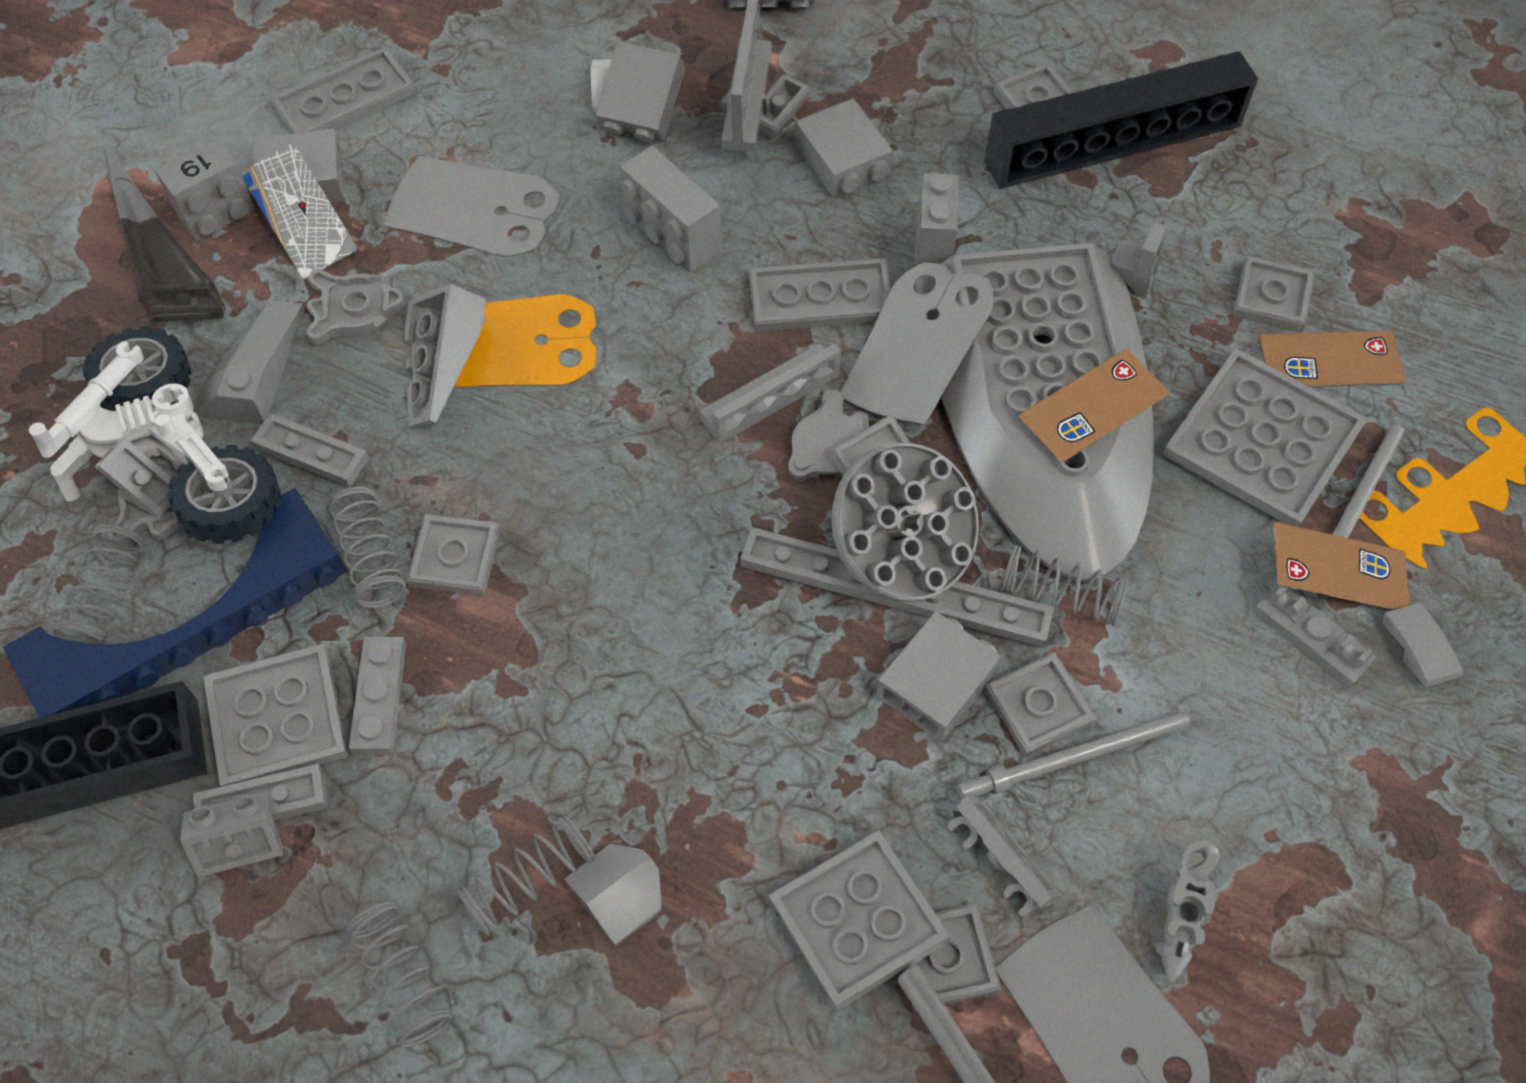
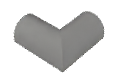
[720,73,811,138]

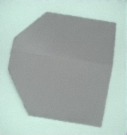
[564,844,662,947]

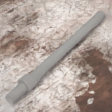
[1303,424,1405,598]
[957,711,1190,800]

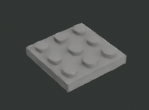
[203,643,349,787]
[769,830,950,1011]

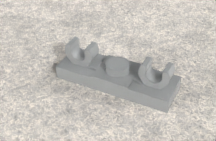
[1253,584,1378,689]
[948,797,1062,916]

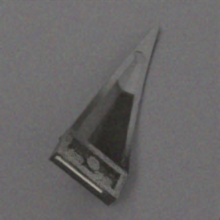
[103,142,225,323]

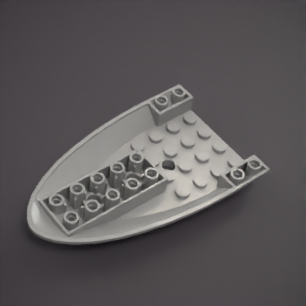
[914,243,1154,582]

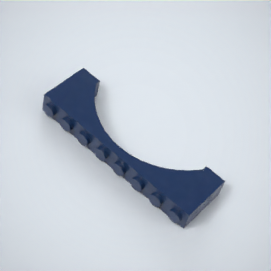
[3,488,347,718]

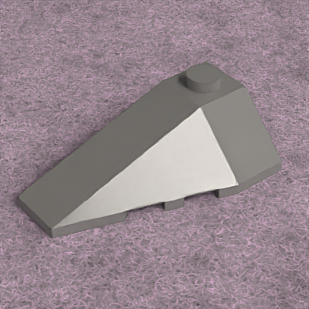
[404,283,486,429]
[193,300,305,424]

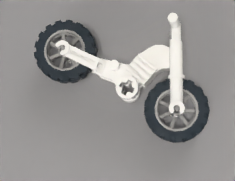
[29,326,281,544]

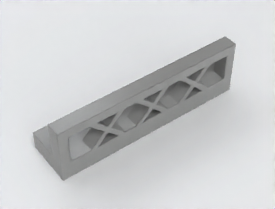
[699,343,841,444]

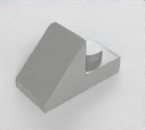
[1111,223,1167,299]
[94,437,172,517]

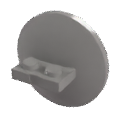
[832,443,979,601]

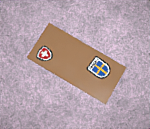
[1259,330,1407,386]
[1017,348,1171,463]
[1274,522,1410,610]

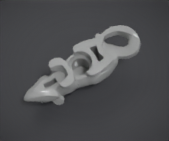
[1156,841,1220,984]

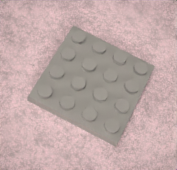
[1162,348,1368,527]

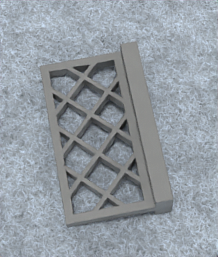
[721,0,772,152]

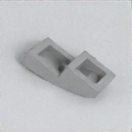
[1382,602,1463,687]

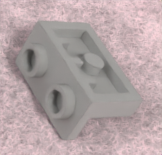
[180,791,283,878]

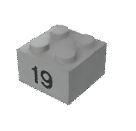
[154,139,256,242]

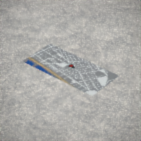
[241,144,357,279]

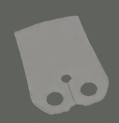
[384,155,560,256]
[840,262,994,424]
[995,904,1210,1083]

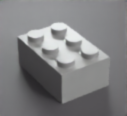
[620,146,722,272]

